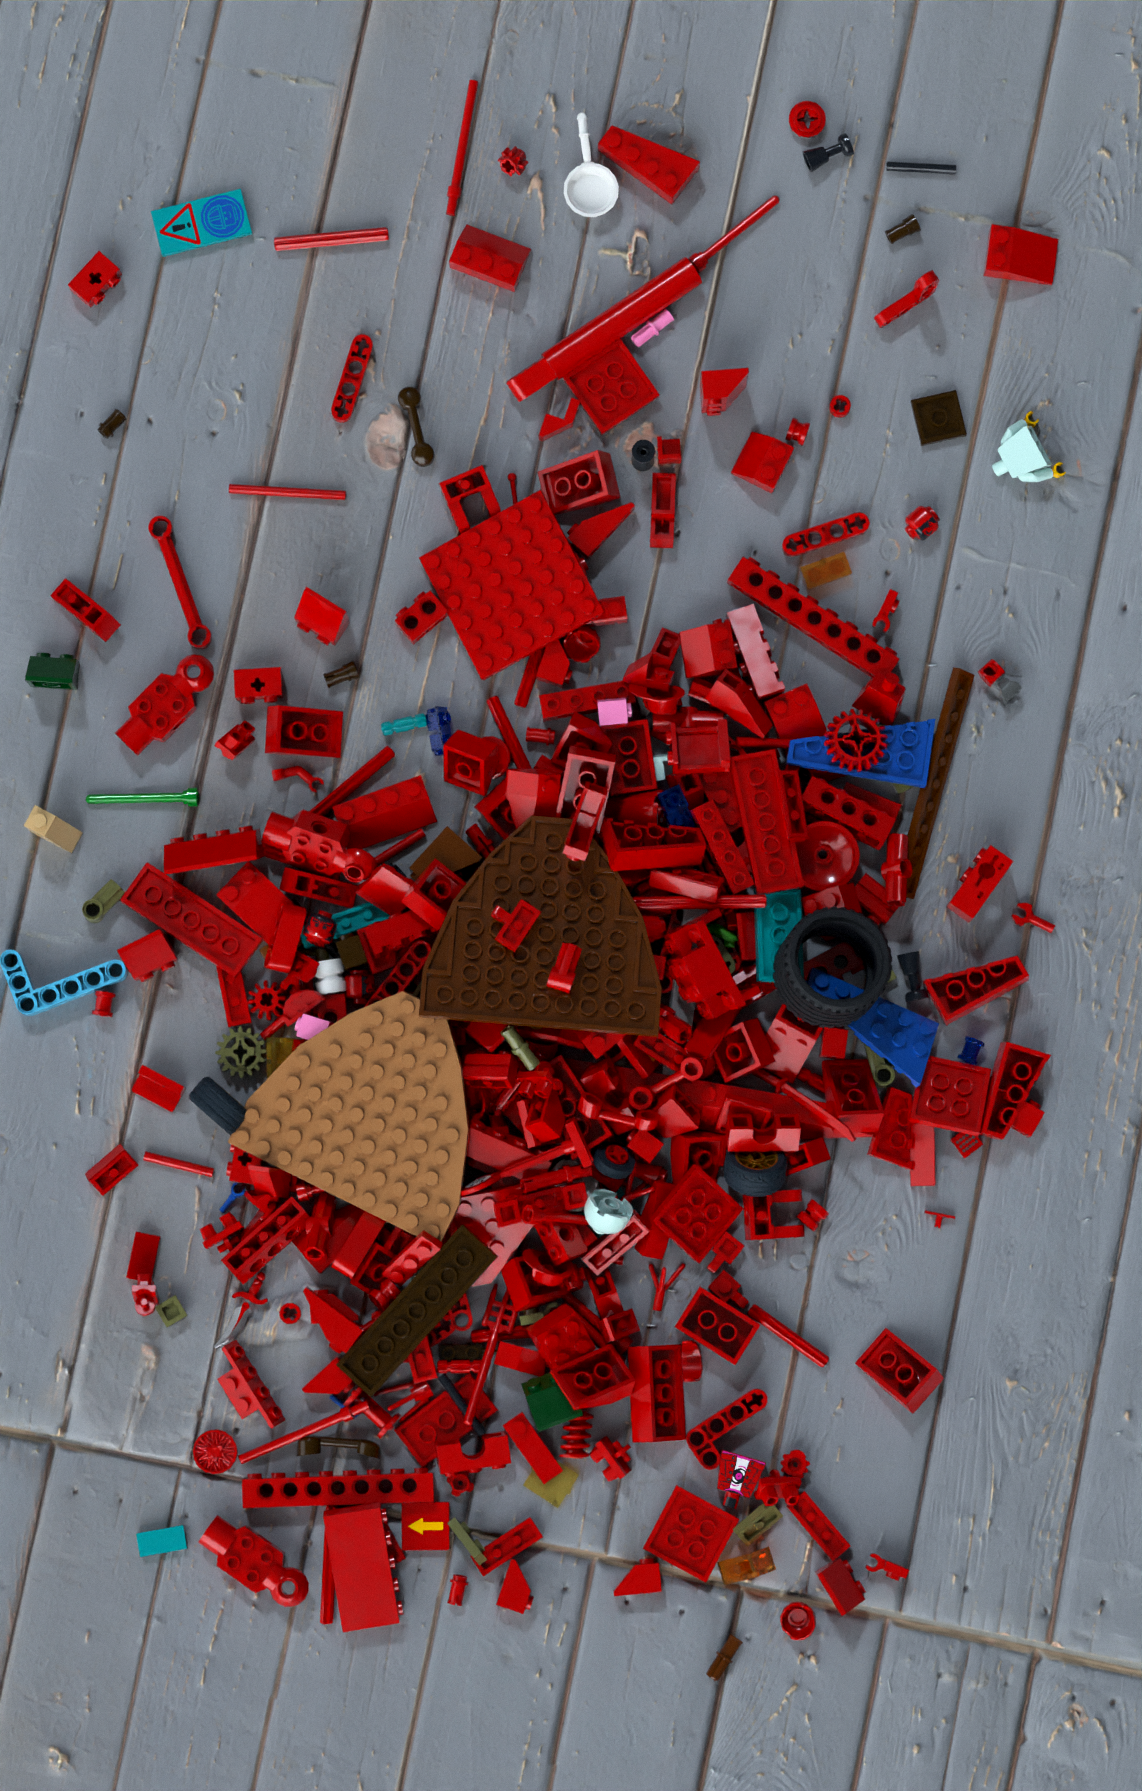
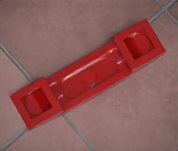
[493,1182,588,1228]

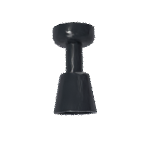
[802,133,854,173]
[631,440,655,471]
[897,951,929,1002]

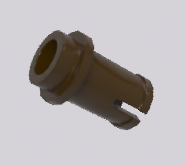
[97,409,126,439]

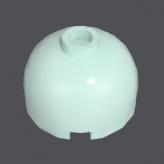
[584,1189,633,1234]

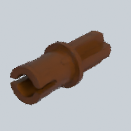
[706,1634,743,1681]

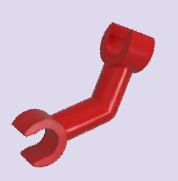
[272,766,324,793]

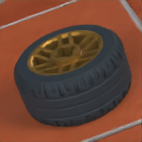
[189,1077,247,1135]
[724,1151,787,1197]

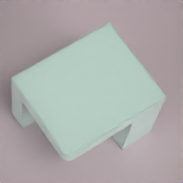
[653,754,673,781]

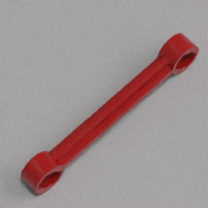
[148,516,212,649]

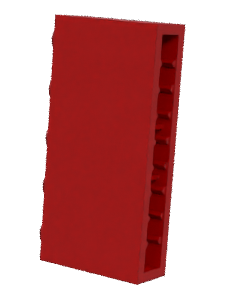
[323,1502,404,1632]

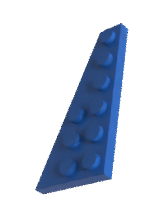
[786,718,936,788]
[806,968,939,1088]

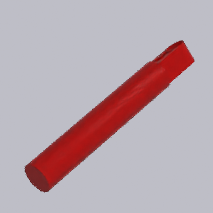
[506,257,702,402]

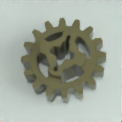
[215,1026,267,1078]

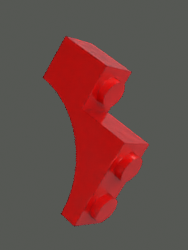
[563,781,608,861]

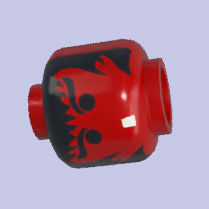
[904,506,940,541]
[303,910,337,947]
[344,970,375,1004]

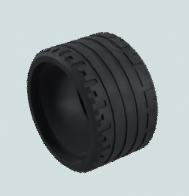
[773,907,893,1028]

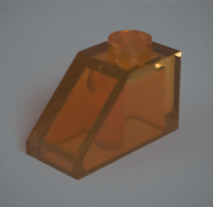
[717,1546,776,1585]

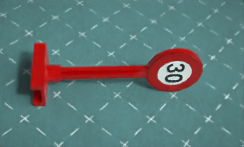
[461,1117,594,1196]

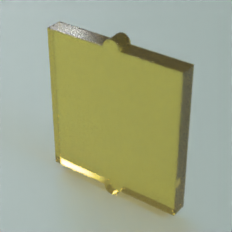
[523,1460,579,1508]

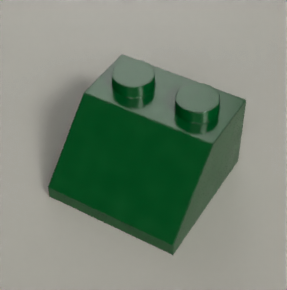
[25,653,80,690]
[521,1373,583,1432]

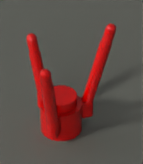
[373,1380,434,1423]

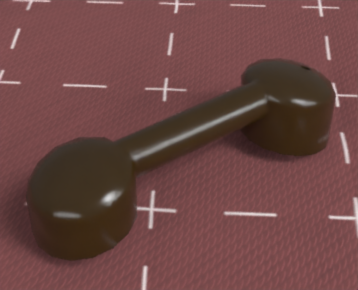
[398,387,435,467]
[297,1435,381,1459]

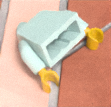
[992,411,1066,482]

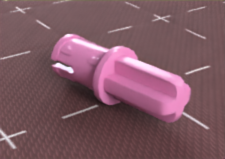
[631,309,674,347]

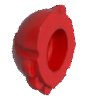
[780,1450,810,1478]

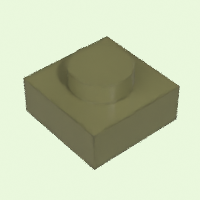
[155,1295,188,1328]

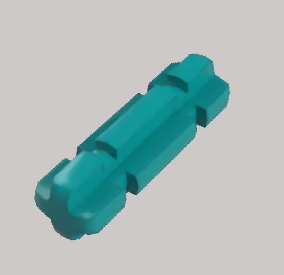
[381,713,427,736]

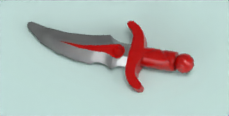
[214,1272,268,1348]

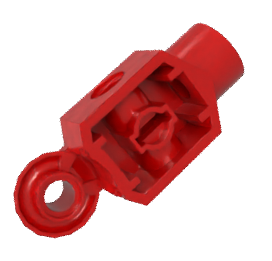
[115,654,214,756]
[261,809,377,883]
[198,1515,309,1607]

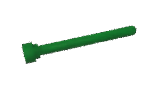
[86,788,199,807]

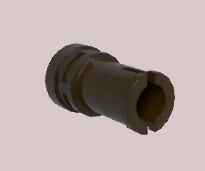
[885,214,921,244]
[323,661,360,688]

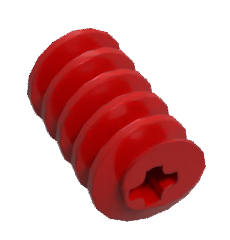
[559,1411,594,1459]

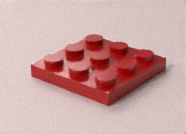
[563,338,660,435]
[909,1056,991,1136]
[649,1164,743,1264]
[643,1485,739,1583]

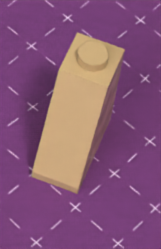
[24,805,83,853]

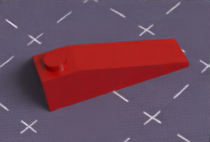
[292,1204,364,1274]

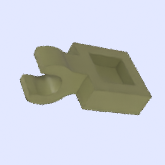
[519,1302,558,1326]

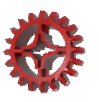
[824,709,888,772]

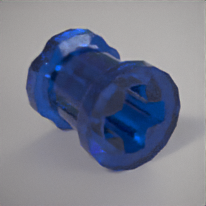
[957,1036,985,1065]

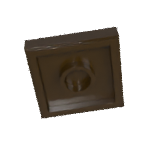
[910,390,967,446]

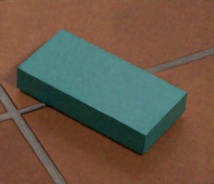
[136,1525,188,1557]

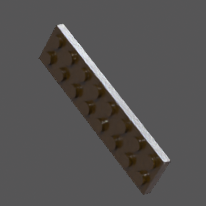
[336,1224,498,1397]

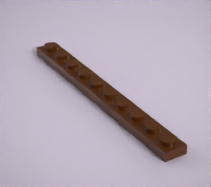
[906,667,975,899]

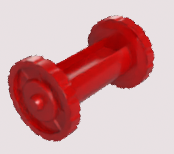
[343,1387,402,1439]

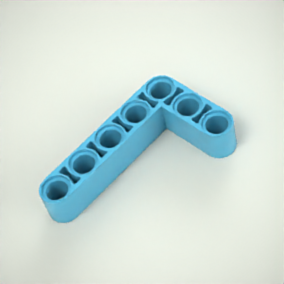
[0,949,128,1016]

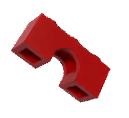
[580,1058,640,1135]
[725,1114,801,1152]
[435,1431,511,1477]

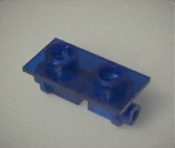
[425,706,453,756]

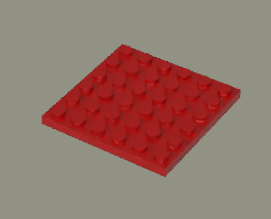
[419,490,606,681]

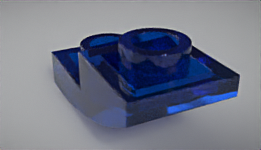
[657,784,697,828]

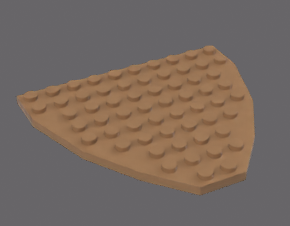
[228,991,470,1242]

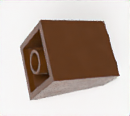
[409,826,483,882]

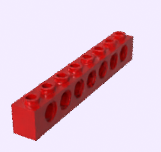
[727,557,900,678]
[242,1468,435,1508]

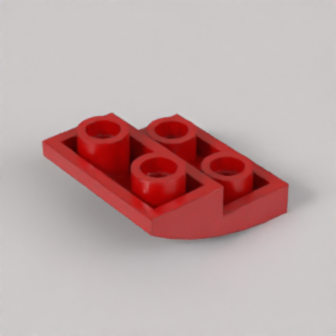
[355,863,414,916]

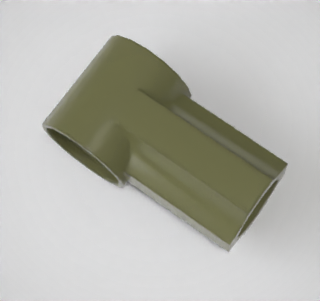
[82,879,125,923]
[864,1044,895,1088]

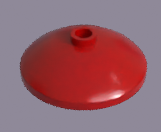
[795,821,860,891]

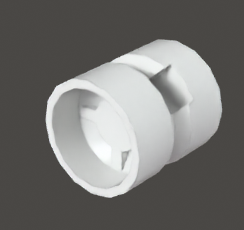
[314,958,346,995]

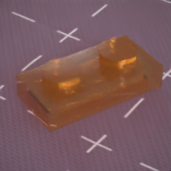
[800,552,852,590]

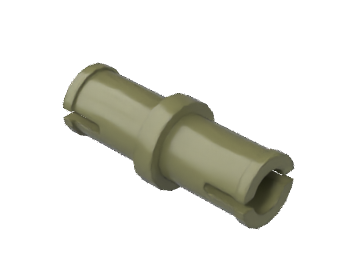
[500,1025,540,1071]

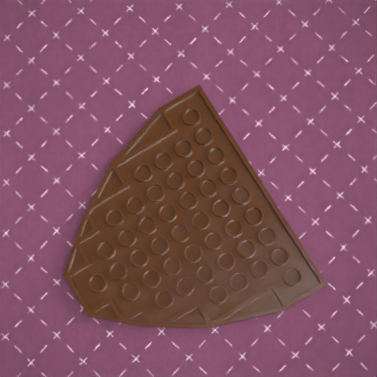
[419,815,662,1037]

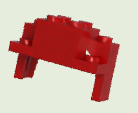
[664,908,761,1020]

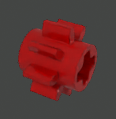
[498,146,529,176]
[560,1264,587,1292]

